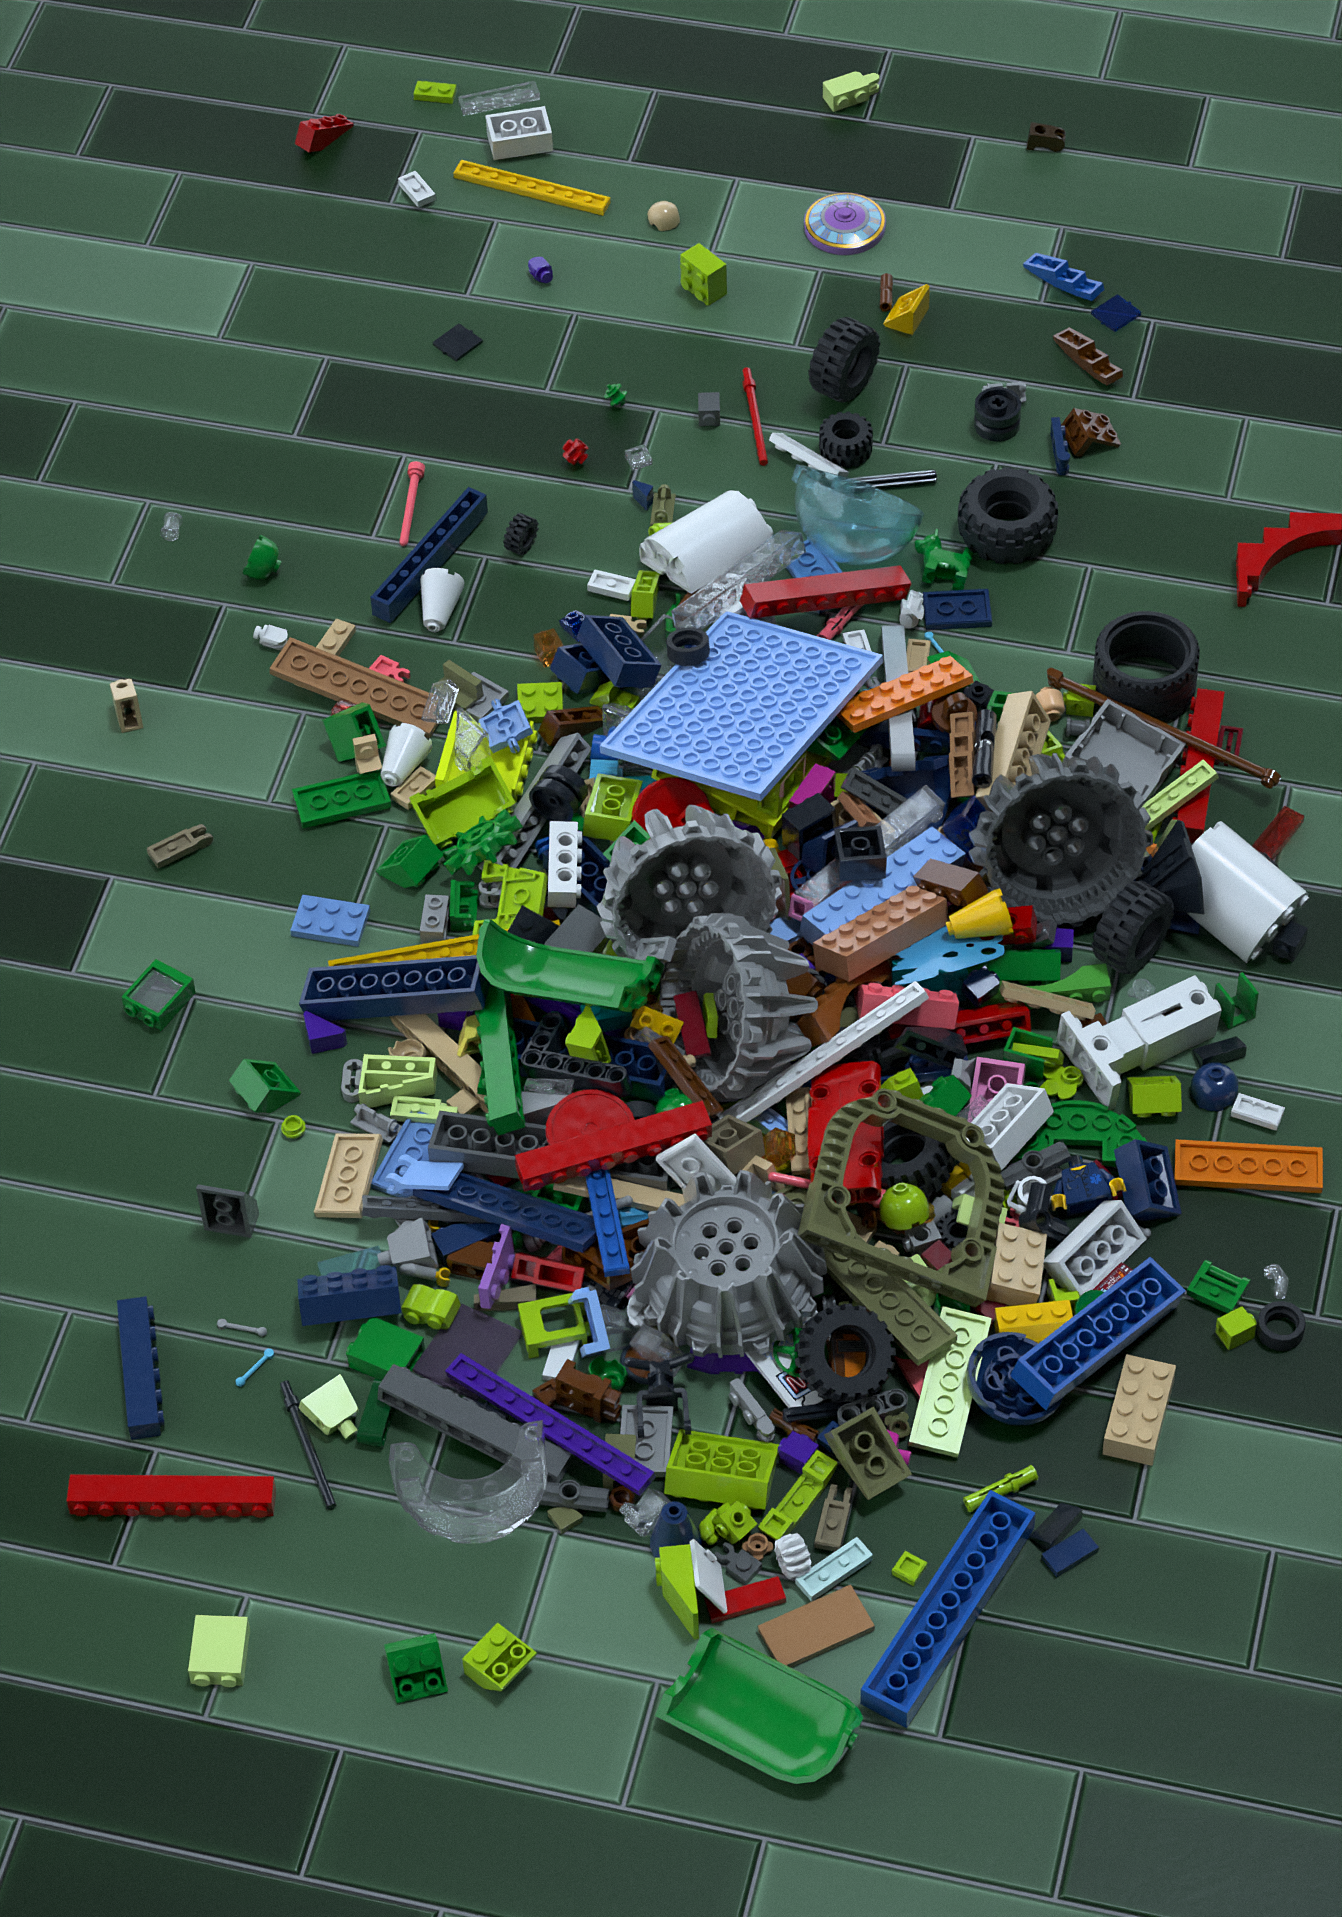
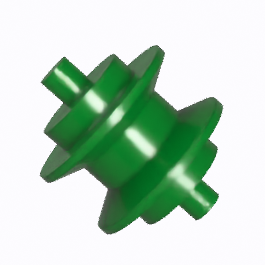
[604,383,627,406]

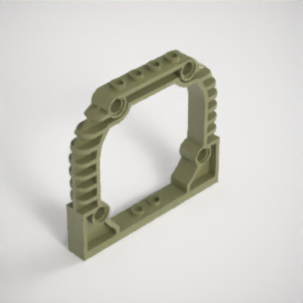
[798,1088,1005,1307]

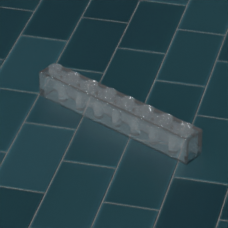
[671,530,806,630]
[794,785,945,907]

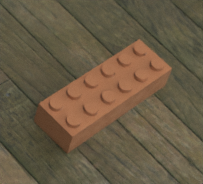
[813,885,949,981]

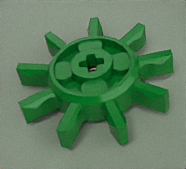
[442,809,523,875]

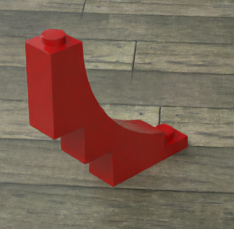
[1236,512,1342,607]

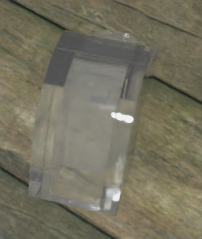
[619,1488,671,1537]

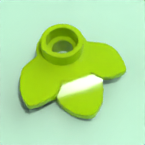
[1040,1065,1084,1100]

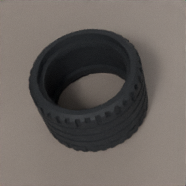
[1093,611,1200,722]

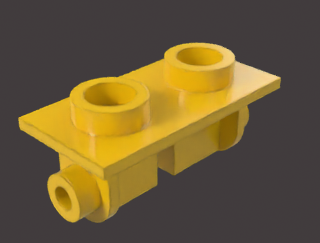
[630,1005,684,1043]

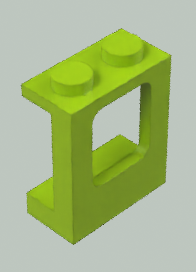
[518,1293,591,1358]

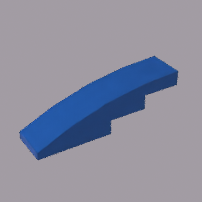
[1023,253,1105,301]

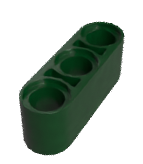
[357,1378,396,1447]

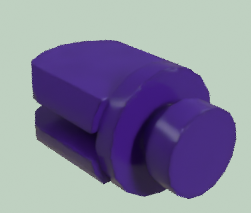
[528,257,553,283]

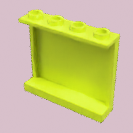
[435,711,538,803]

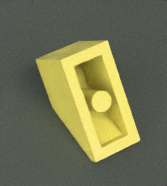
[457,1015,481,1057]

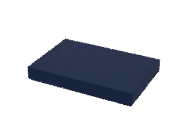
[922,589,992,630]

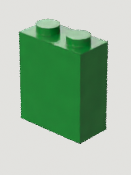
[346,1317,425,1380]

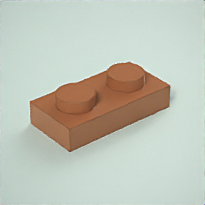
[838,791,881,827]

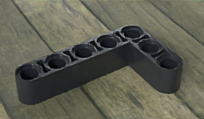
[521,1012,633,1098]

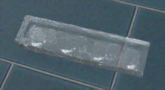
[458,81,540,116]

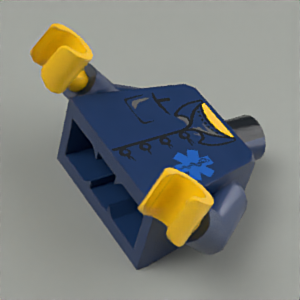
[1051,1155,1127,1216]

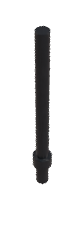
[280,1380,337,1510]

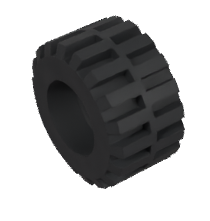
[819,411,873,468]

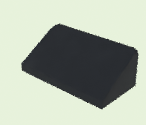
[1192,1036,1247,1068]
[1029,1502,1083,1551]

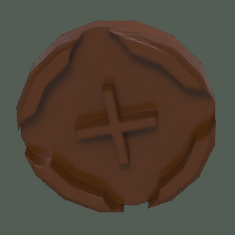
[931,692,977,735]

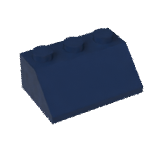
[1114,1139,1182,1221]

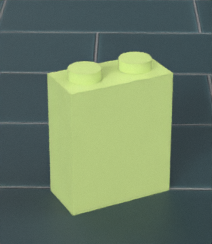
[188,1615,250,1687]

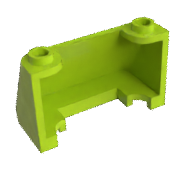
[409,756,516,849]

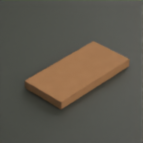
[757,1585,875,1668]

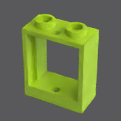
[757,752,807,818]

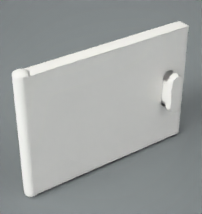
[690,1539,727,1614]

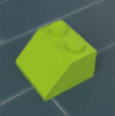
[1127,1075,1182,1117]

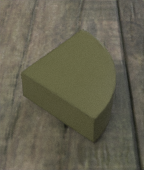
[547,1507,583,1534]

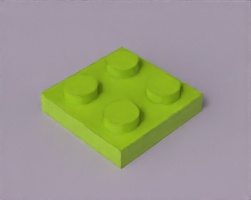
[517,682,563,723]

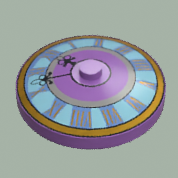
[804,192,886,255]

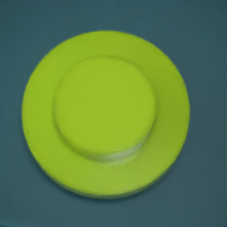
[281,1115,306,1138]

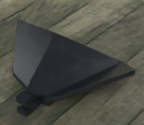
[1136,820,1204,914]

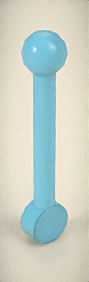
[925,632,944,653]
[235,1349,274,1387]

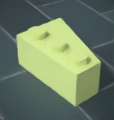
[358,1054,437,1108]

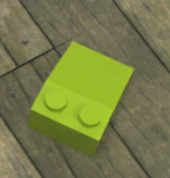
[583,773,643,841]
[655,1544,699,1639]

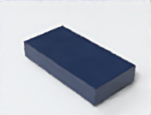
[1041,1529,1099,1577]

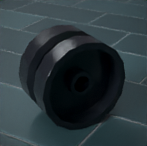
[974,387,1021,442]
[529,765,588,822]

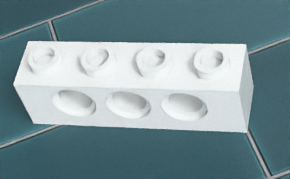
[548,821,582,908]

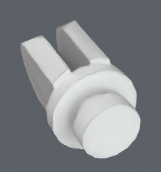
[253,625,288,650]

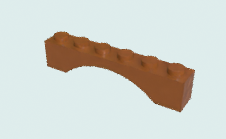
[797,960,892,1047]

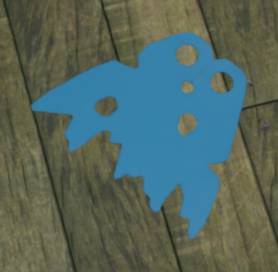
[892,925,1004,985]

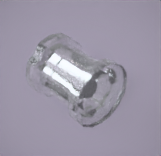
[160,512,183,541]

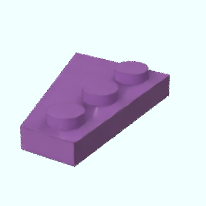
[478,1224,515,1309]

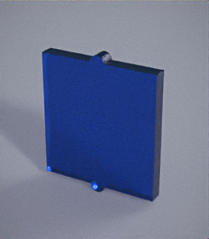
[1091,294,1141,332]

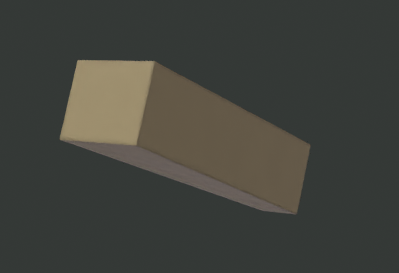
[474,1284,537,1312]

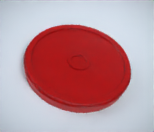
[631,777,710,833]
[546,1089,635,1169]

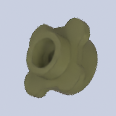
[884,1412,911,1438]

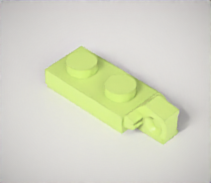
[390,1096,458,1124]

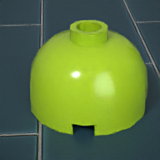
[880,1183,930,1230]

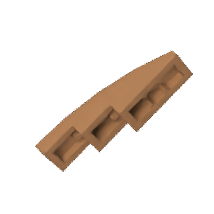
[949,712,975,798]

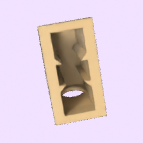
[110,679,143,733]

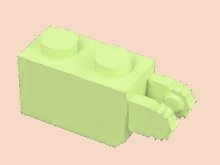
[823,71,879,112]

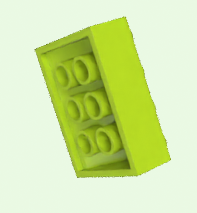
[664,1429,779,1510]

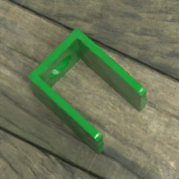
[1214,972,1259,1030]
[1003,1027,1053,1080]

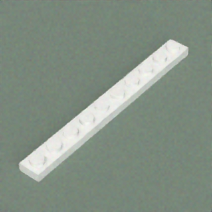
[718,981,929,1123]

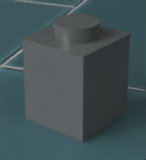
[698,392,720,426]

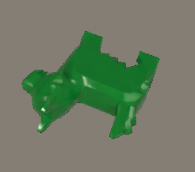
[914,529,973,590]

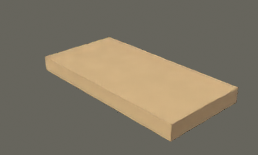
[314,1133,383,1218]

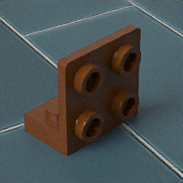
[1061,408,1121,457]

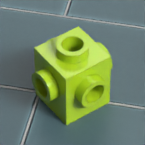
[712,1500,757,1545]

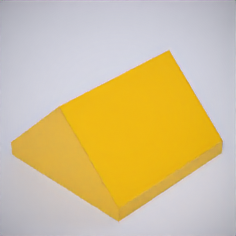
[883,284,930,335]

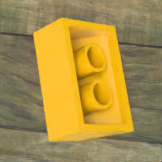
[994,1300,1073,1343]

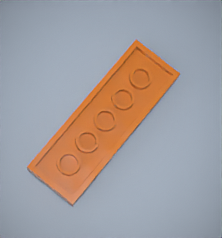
[836,656,974,733]
[1174,1139,1323,1193]

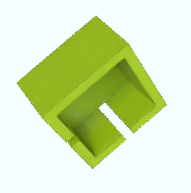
[680,243,727,306]

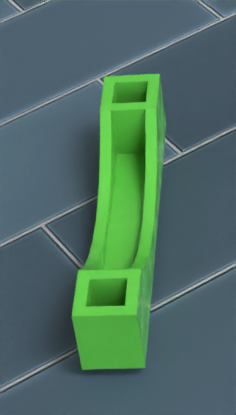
[966,963,1111,1010]

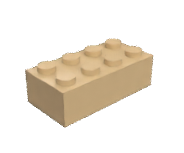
[1103,1354,1176,1466]

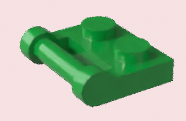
[1186,1260,1251,1313]

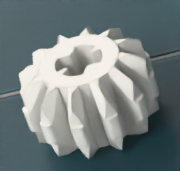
[774,1533,811,1579]

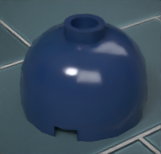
[1190,1062,1239,1111]

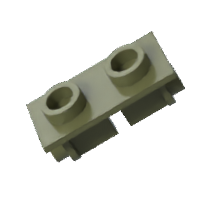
[650,484,676,526]

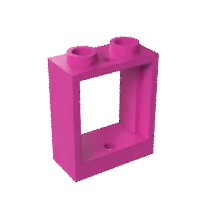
[789,763,836,809]

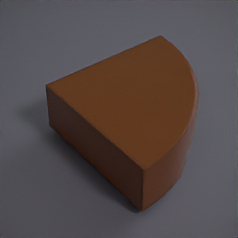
[532,1378,556,1408]

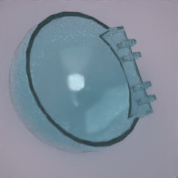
[791,464,925,566]

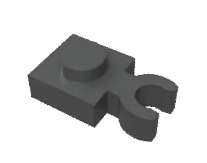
[715,1542,762,1585]

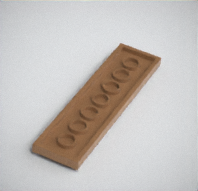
[270,637,450,738]

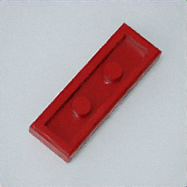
[704,1576,786,1623]

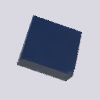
[632,480,654,511]

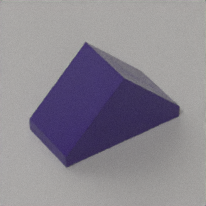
[303,1011,347,1054]

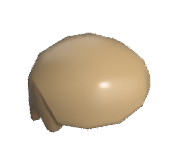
[647,201,680,231]
[388,1039,426,1057]

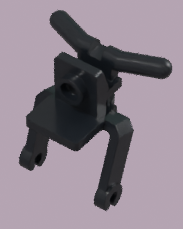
[624,1353,695,1438]

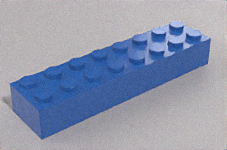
[1010,1257,1186,1410]

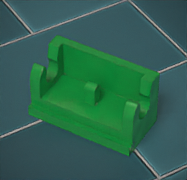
[450,880,478,931]

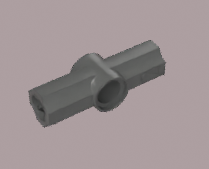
[1001,1142,1071,1191]
[530,1480,610,1512]

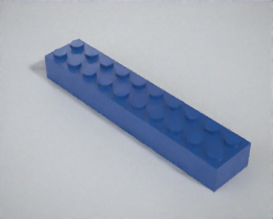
[860,1490,1036,1729]

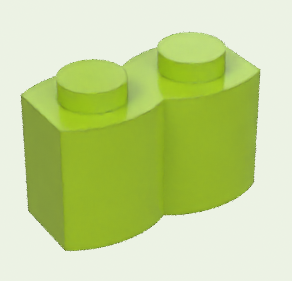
[401,1284,461,1330]

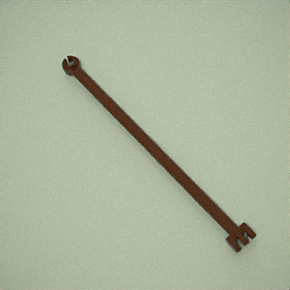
[1047,668,1281,789]

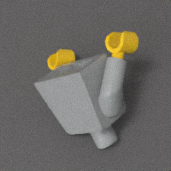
[377,1218,450,1287]

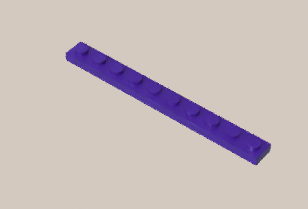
[445,1353,656,1496]

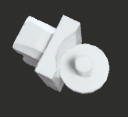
[899,590,924,629]

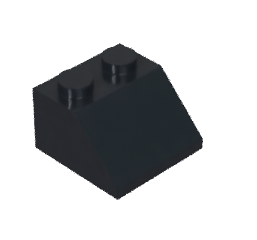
[507,905,559,945]

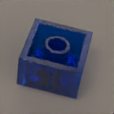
[942,795,987,863]

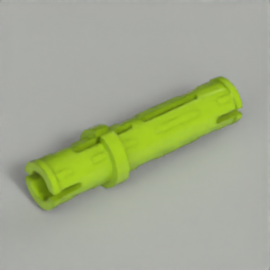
[963,1465,1038,1512]

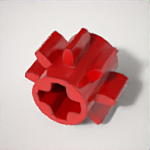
[562,438,588,465]

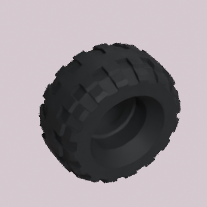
[958,467,1058,564]

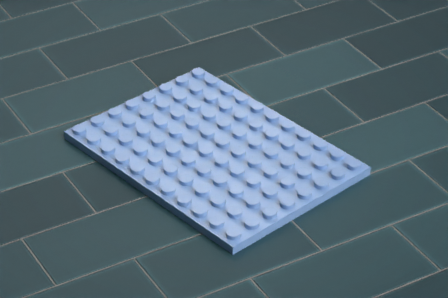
[600,611,883,801]

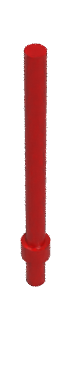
[742,367,768,466]

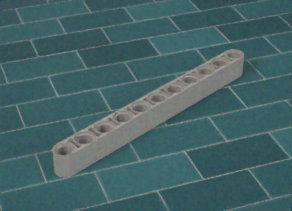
[881,625,915,772]

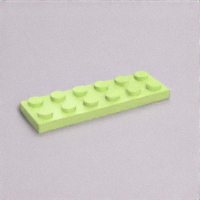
[908,1307,992,1458]

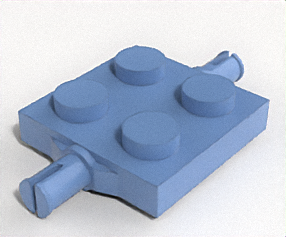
[479,699,533,753]

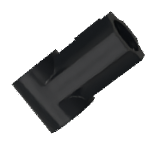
[1019,1182,1070,1243]

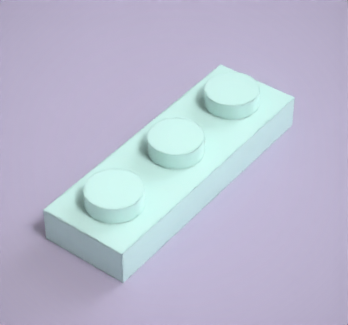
[795,1537,873,1602]

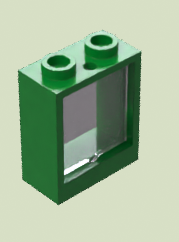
[121,959,196,1031]

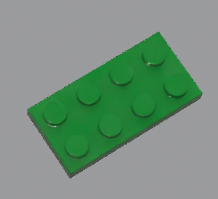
[292,770,391,828]

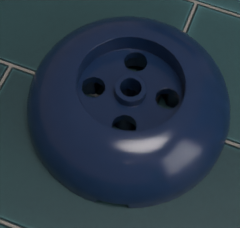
[966,1332,1063,1426]

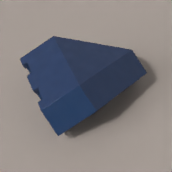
[861,755,952,849]

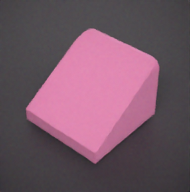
[788,894,814,921]

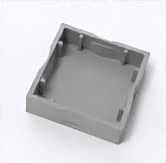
[1062,699,1186,803]

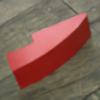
[511,1252,585,1292]

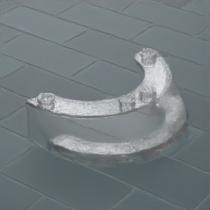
[389,1420,548,1544]

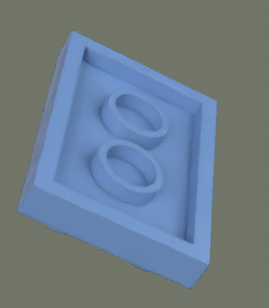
[290,895,370,947]

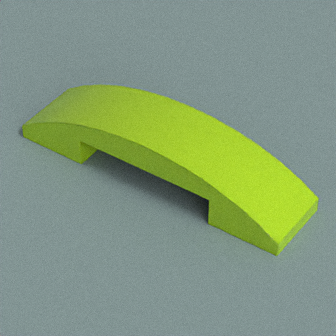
[757,1450,838,1540]

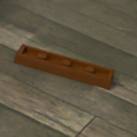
[648,1035,724,1119]

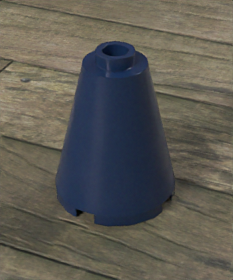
[650,1502,701,1558]

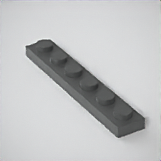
[361,1195,495,1224]

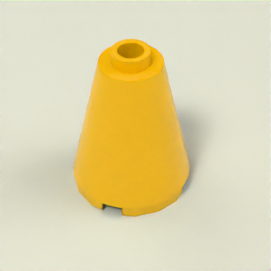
[945,888,1014,939]

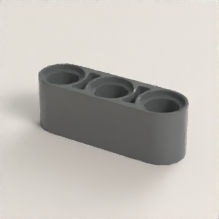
[837,1389,908,1426]

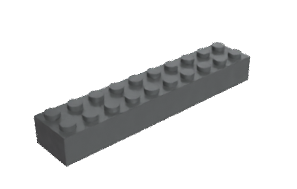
[428,1110,673,1191]

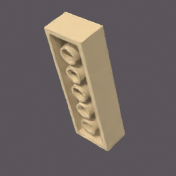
[976,691,1051,812]

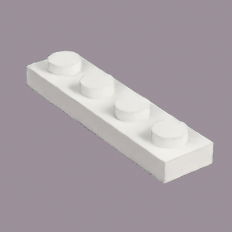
[769,433,849,480]

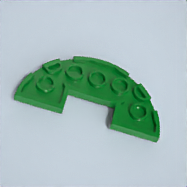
[1009,1100,1147,1167]

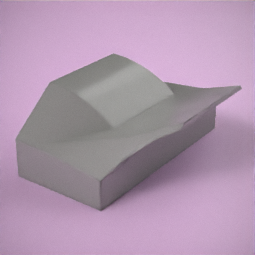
[951,1058,976,1105]

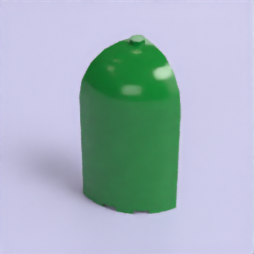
[476,919,665,1012]
[655,1628,863,1784]

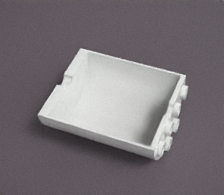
[639,490,774,594]
[1187,821,1309,963]

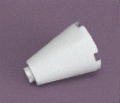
[421,568,465,632]
[381,723,433,786]

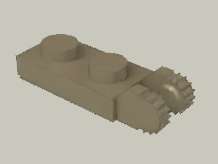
[147,824,214,869]
[814,1484,853,1551]

